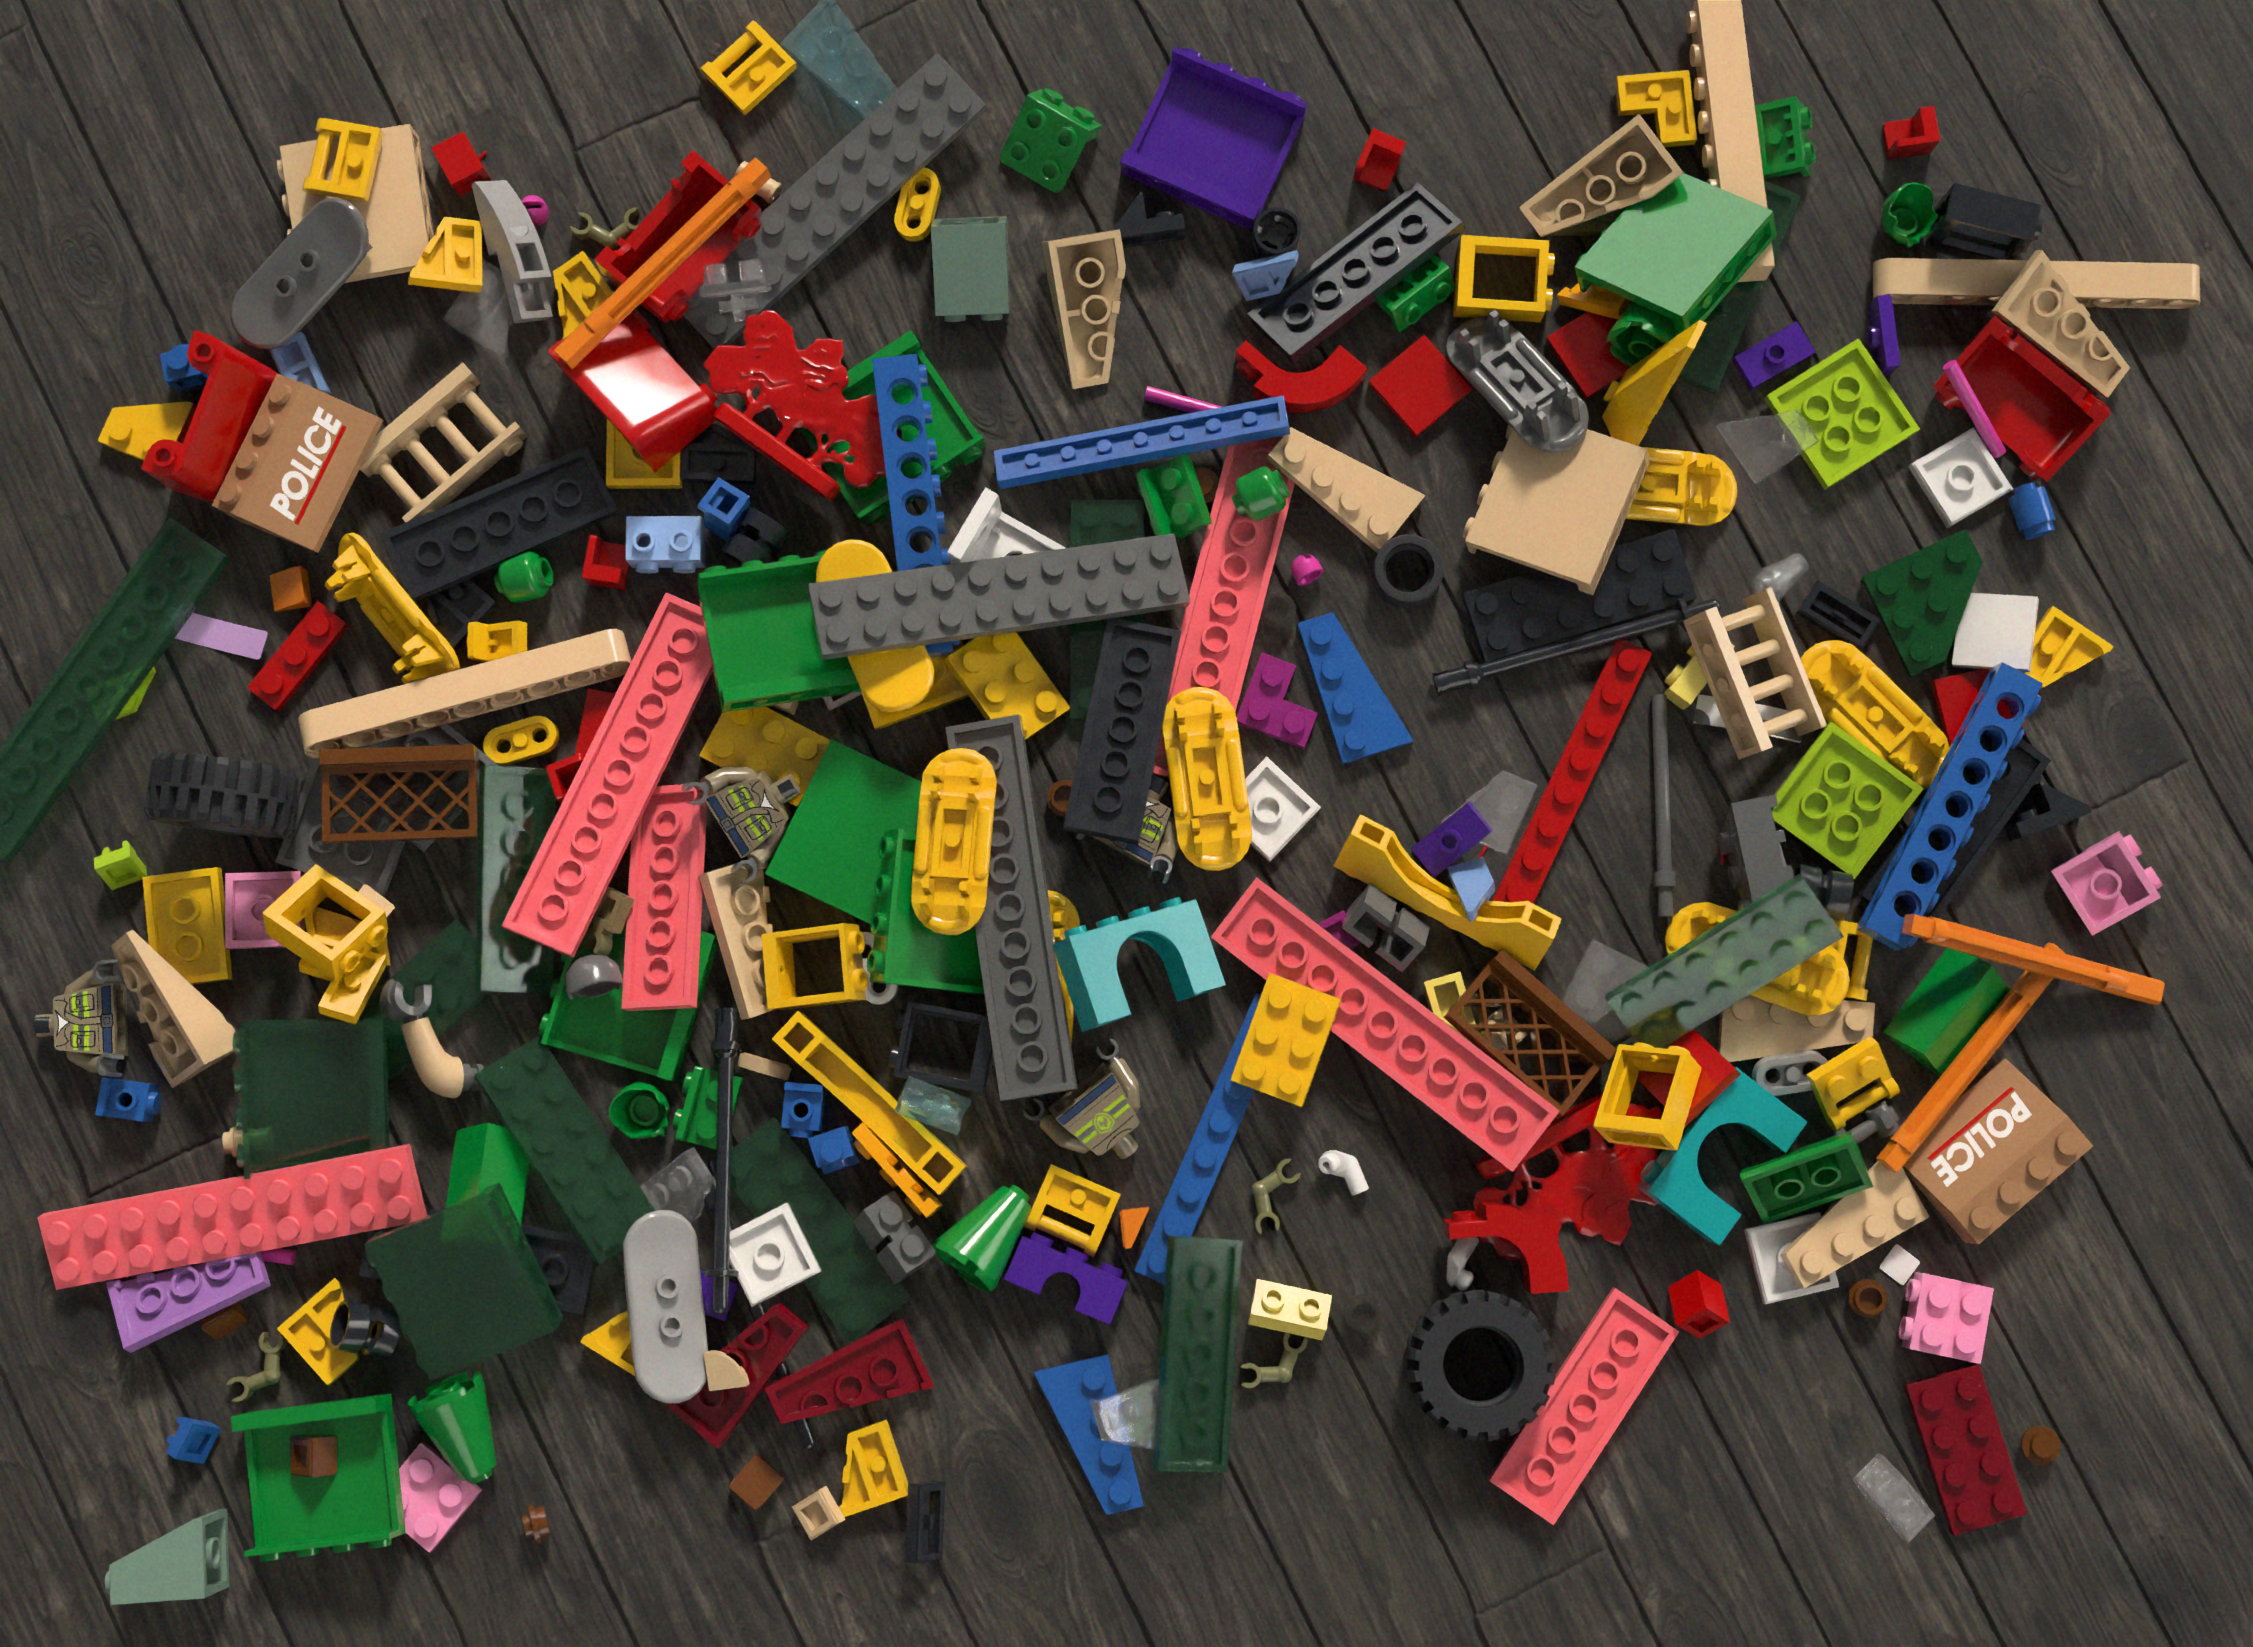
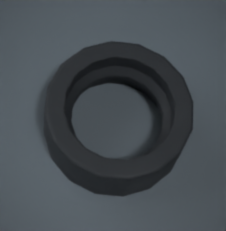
[1372,535,1443,608]

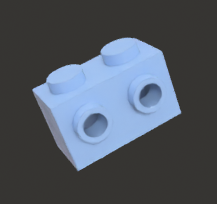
[626,516,706,574]

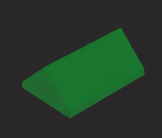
[1882,948,2010,1078]
[441,1123,533,1248]
[1740,1130,1874,1224]

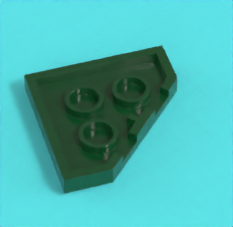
[1861,529,1982,678]

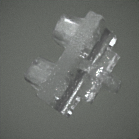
[699,259,772,322]

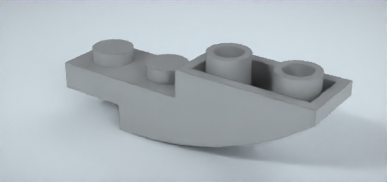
[471,180,553,323]

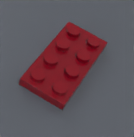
[1903,1363,2027,1536]

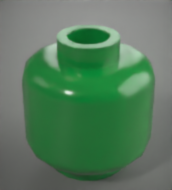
[1232,466,1290,521]
[494,551,554,603]

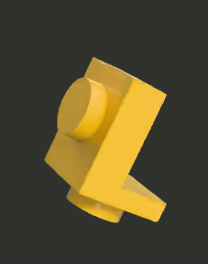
[467,620,527,662]

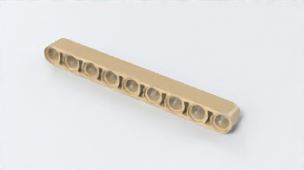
[1873,258,2200,309]
[298,629,632,758]

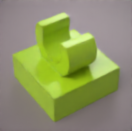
[93,840,147,890]

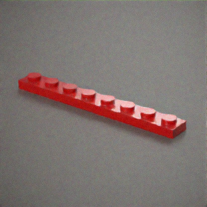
[1492,639,1652,903]

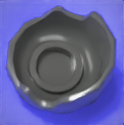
[564,954,623,999]

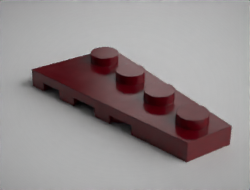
[662,1303,809,1449]
[763,1318,935,1424]

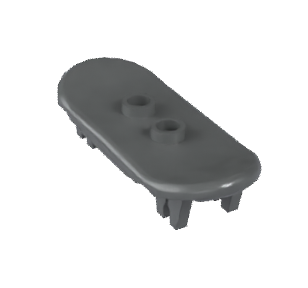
[230,198,373,349]
[1446,310,1589,453]

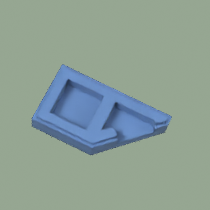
[1232,250,1299,301]
[269,332,331,395]
[1447,857,1495,922]

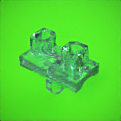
[894,1076,972,1135]

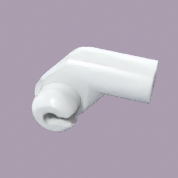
[1318,1150,1369,1196]
[1446,1237,1479,1291]

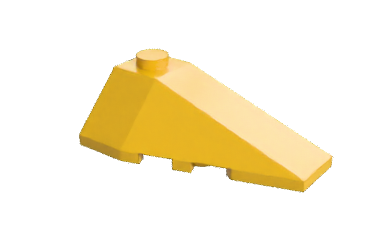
[1602,320,1707,446]

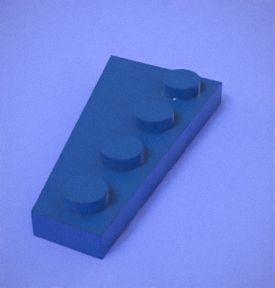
[1297,612,1414,765]
[1034,1354,1144,1515]

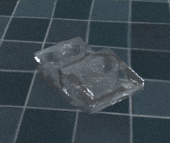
[1852,1453,1935,1542]

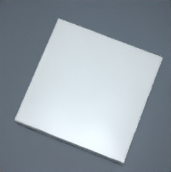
[1908,427,2013,528]
[1952,593,2039,672]
[1245,756,1321,862]
[729,1203,822,1307]
[1744,1212,1839,1304]

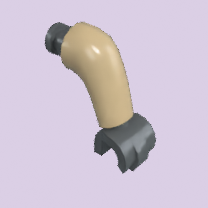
[380,979,485,1098]

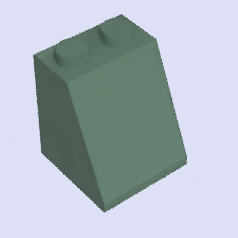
[931,216,1010,322]
[105,1508,230,1605]

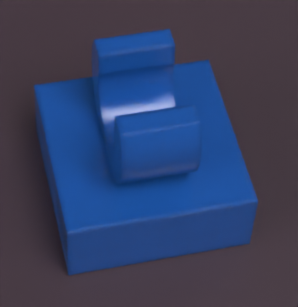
[166,1417,221,1464]

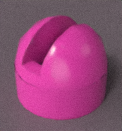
[521,195,549,227]
[1291,554,1324,586]

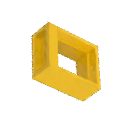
[1453,235,1555,323]
[262,864,388,982]
[761,923,868,1010]
[1593,1042,1702,1151]

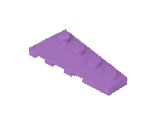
[106,1252,271,1353]

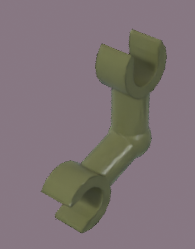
[570,207,640,250]
[1251,1159,1301,1234]
[226,1332,288,1402]
[1240,1333,1308,1388]

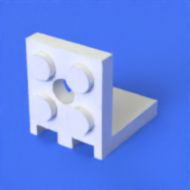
[947,487,1065,564]

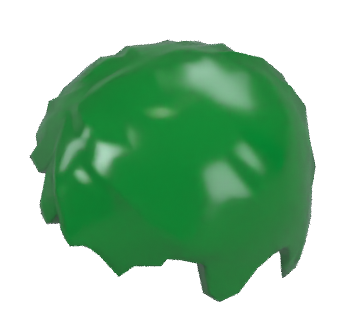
[1880,182,1938,248]
[608,1082,670,1139]

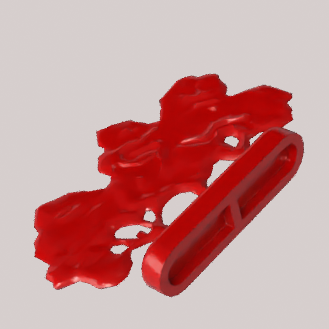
[703,310,903,503]
[1473,1093,1663,1261]

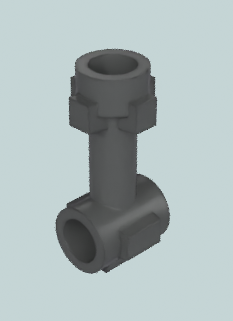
[1832,1101,1900,1144]

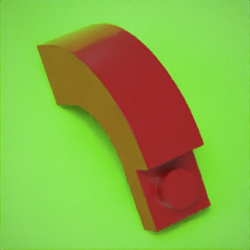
[1235,340,1368,413]
[1442,1200,1569,1294]

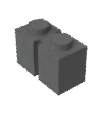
[1342,883,1430,972]
[853,1190,937,1284]

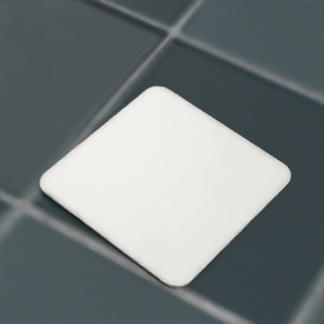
[1880,1244,1920,1285]

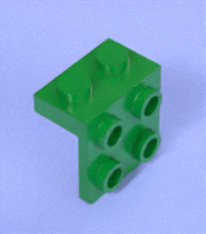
[999,88,1102,193]

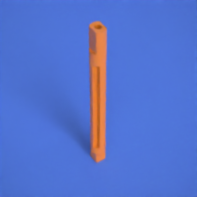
[553,157,772,369]
[1901,914,2165,1006]
[1876,943,2065,1172]

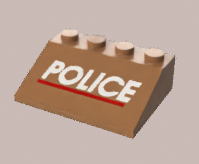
[212,374,383,553]
[1902,1059,2093,1244]

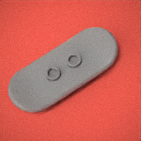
[623,1210,708,1403]

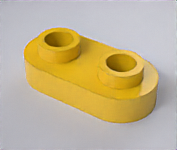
[894,167,941,242]
[483,716,559,765]

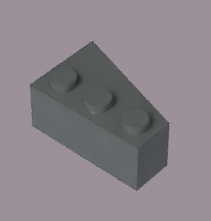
[1718,794,1802,935]

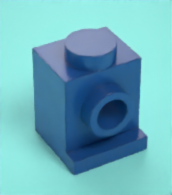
[159,344,209,394]
[698,477,750,541]
[95,1077,162,1122]
[781,1082,826,1138]
[808,1126,860,1175]

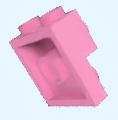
[2051,831,2163,936]
[1899,1272,1994,1364]

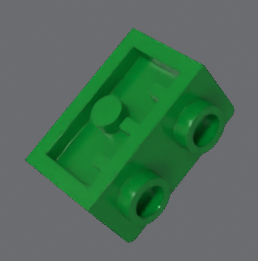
[1755,96,1816,180]
[1375,255,1455,332]
[1136,454,1212,540]
[672,1066,744,1149]

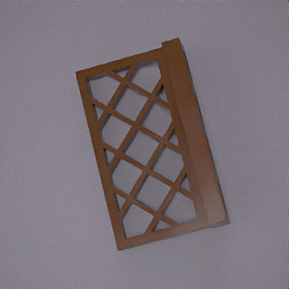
[319,744,479,844]
[1443,949,1617,1119]

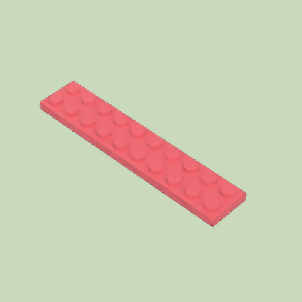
[1153,436,1295,779]
[502,593,713,958]
[1211,877,1560,1172]
[37,1144,427,1290]

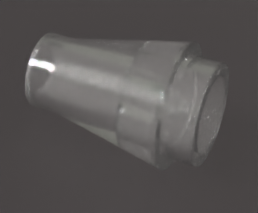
[1752,553,1809,601]

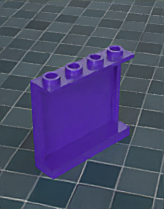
[1120,46,1307,232]

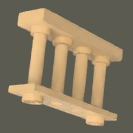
[360,362,527,523]
[1683,587,1827,760]

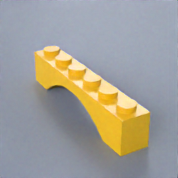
[1333,814,1561,971]
[772,1011,968,1195]

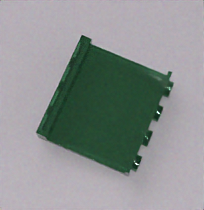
[233,1017,390,1179]
[364,1182,564,1381]

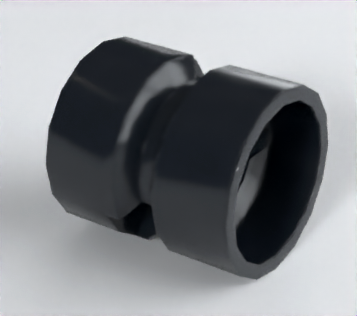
[1251,207,1301,260]
[721,507,790,566]
[1793,864,1854,921]
[330,1300,401,1359]

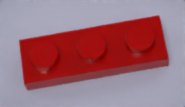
[247,601,350,712]

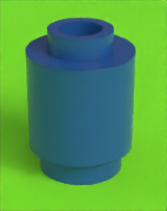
[2008,482,2056,540]

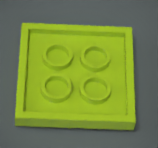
[1764,338,1920,490]
[1772,722,1924,879]

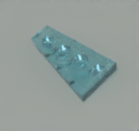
[781,0,897,119]

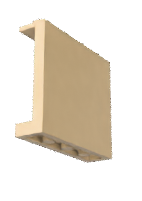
[277,124,434,283]
[1463,425,1650,595]

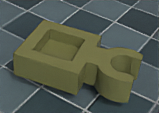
[581,887,634,956]

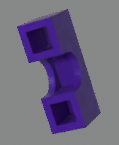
[1004,1232,1128,1325]

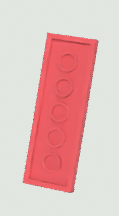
[621,784,707,1011]
[1488,1287,1679,1525]

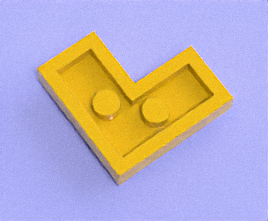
[1615,70,1697,147]
[299,934,387,1025]

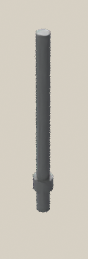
[1651,694,1676,918]

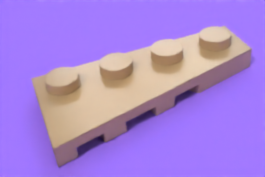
[1992,250,2130,398]
[1265,427,1425,553]
[699,863,773,1020]
[1717,989,1875,1062]
[1780,1161,1929,1289]

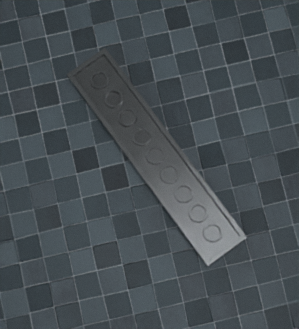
[683,52,988,349]
[807,533,1190,660]
[946,714,1078,1101]

